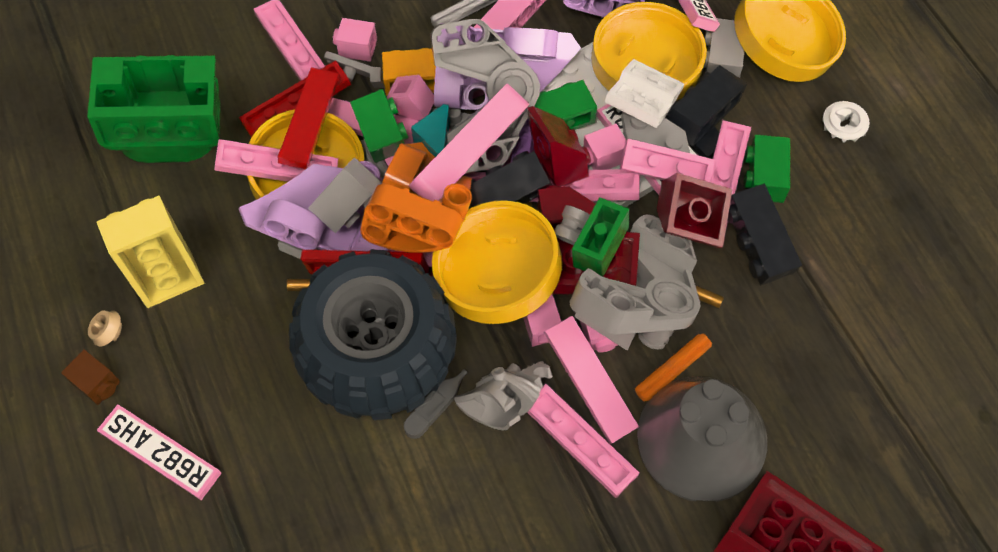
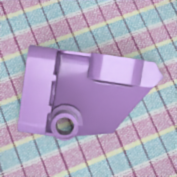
[434,23,581,110]
[239,161,388,251]

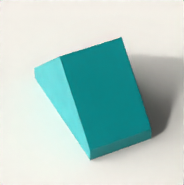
[411,104,450,157]

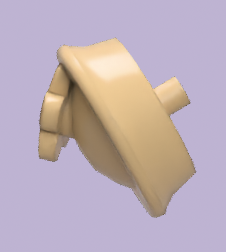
[88,310,122,347]

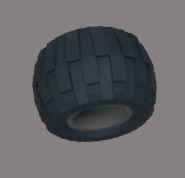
[289,249,457,421]

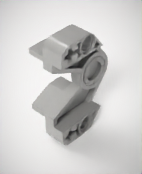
[430,19,540,173]
[570,215,701,350]

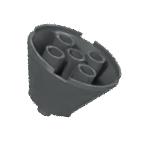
[637,376,768,502]

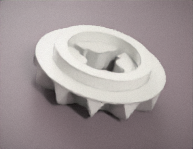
[822,101,869,143]

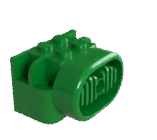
[87,55,220,163]

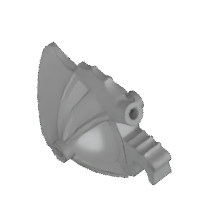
[454,361,553,430]

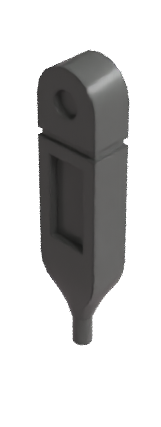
[404,369,468,439]

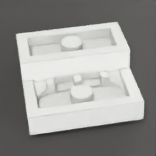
[604,59,685,128]

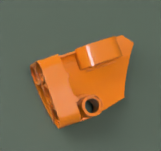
[360,142,472,252]

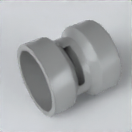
[554,205,590,245]

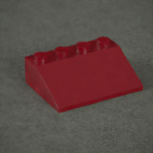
[713,471,884,552]

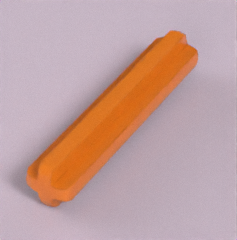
[635,333,712,401]

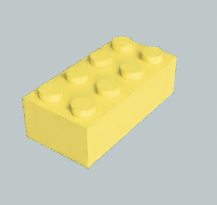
[97,196,205,308]

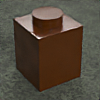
[61,350,120,405]

